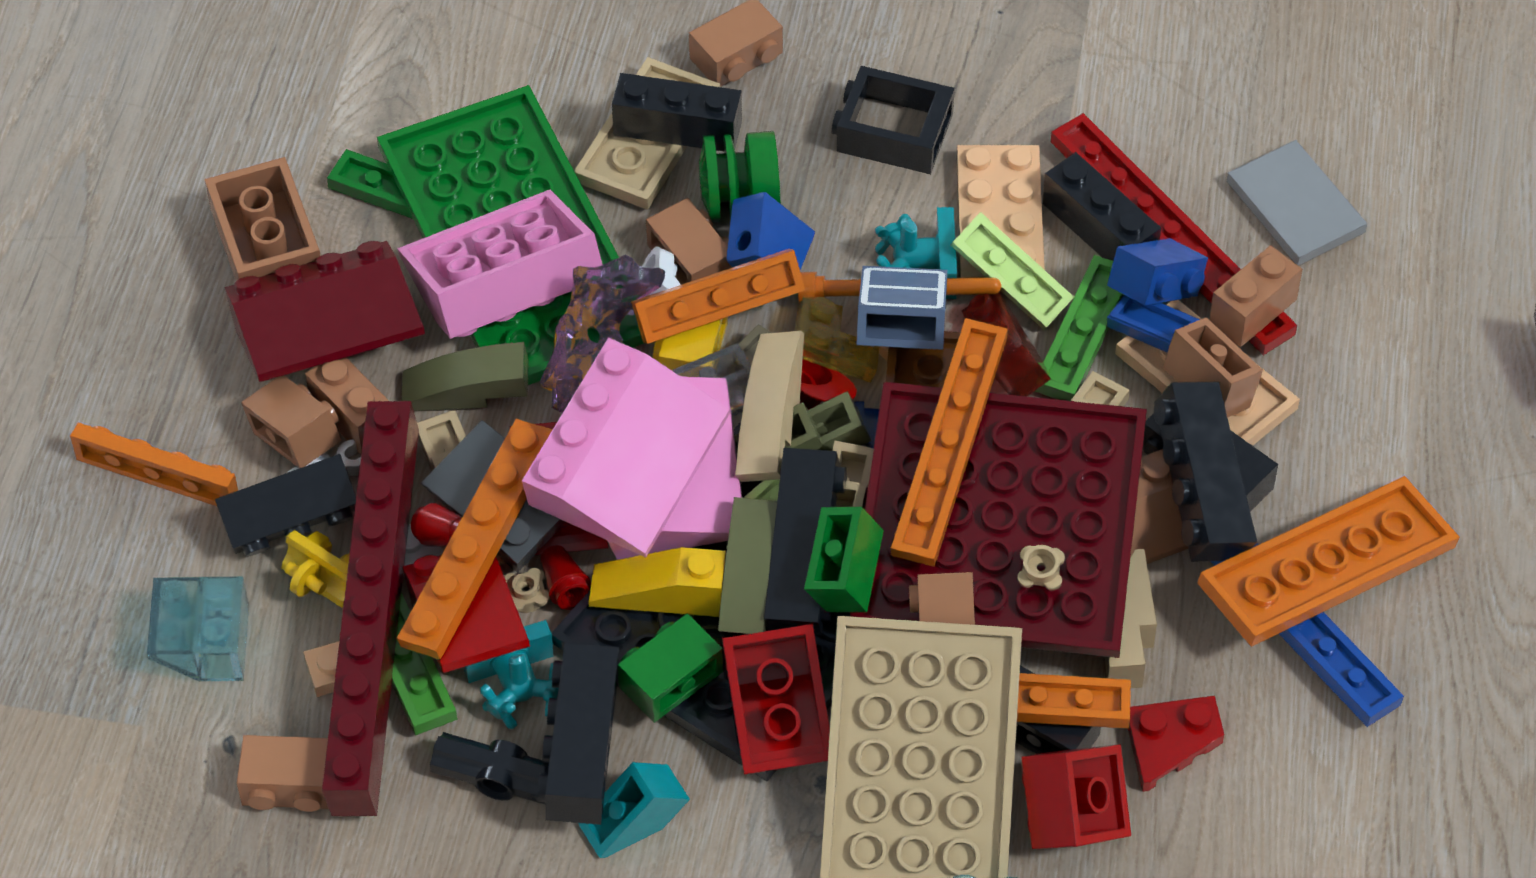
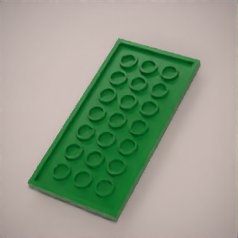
[377,85,645,385]

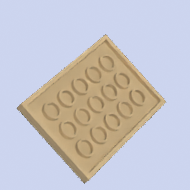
[820,616,1022,878]

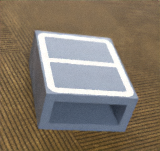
[857,266,948,350]

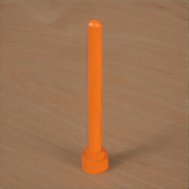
[798,272,1001,305]

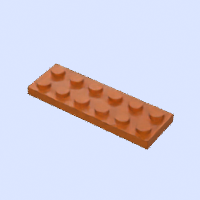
[1197,476,1460,647]

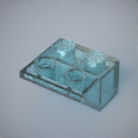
[147,576,249,682]

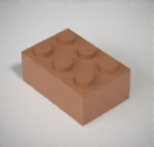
[205,157,320,281]

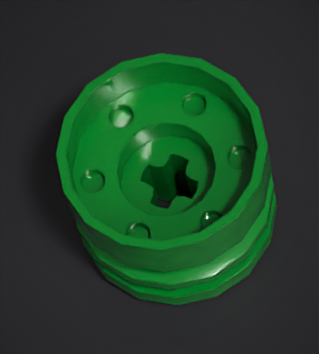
[698,131,781,223]

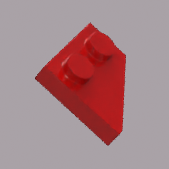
[1128,696,1224,792]

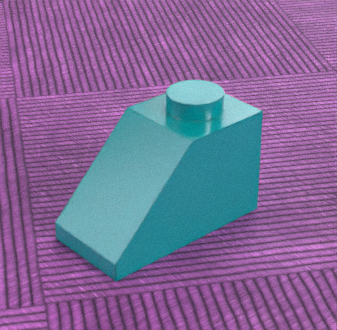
[578,762,690,858]

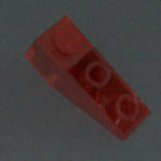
[962,291,1051,396]

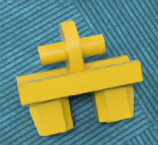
[281,530,350,608]

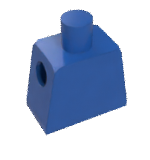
[727,192,815,270]

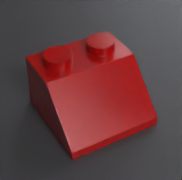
[1021,744,1131,849]

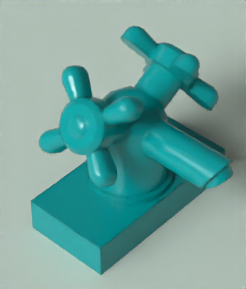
[875,207,957,299]
[463,620,559,729]

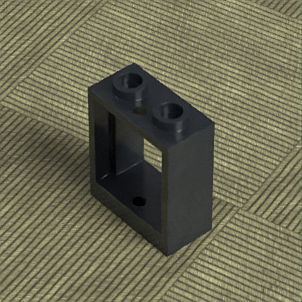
[831,66,955,175]

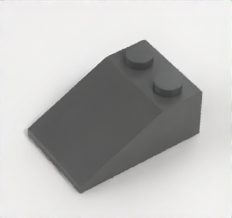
[421,420,566,573]

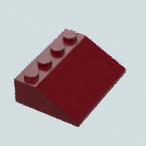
[224,241,425,382]

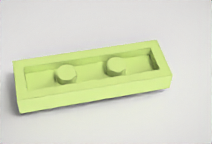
[951,212,1074,330]

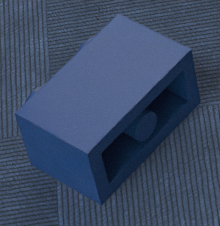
[1107,238,1208,306]

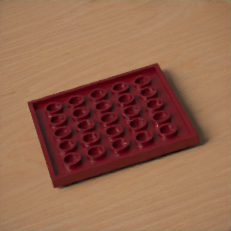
[849,382,1147,658]

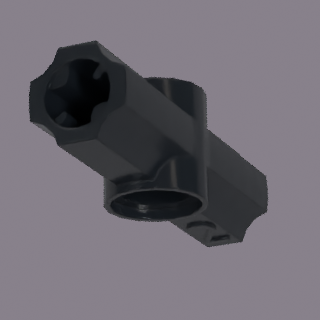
[430,732,549,805]

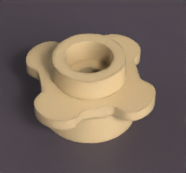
[1018,545,1065,590]
[504,568,550,613]

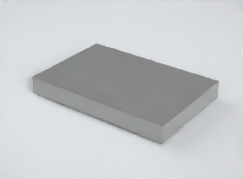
[1227,140,1367,266]

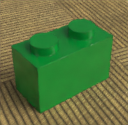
[804,507,884,612]
[618,613,723,723]

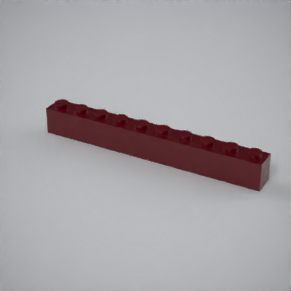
[322,401,419,816]

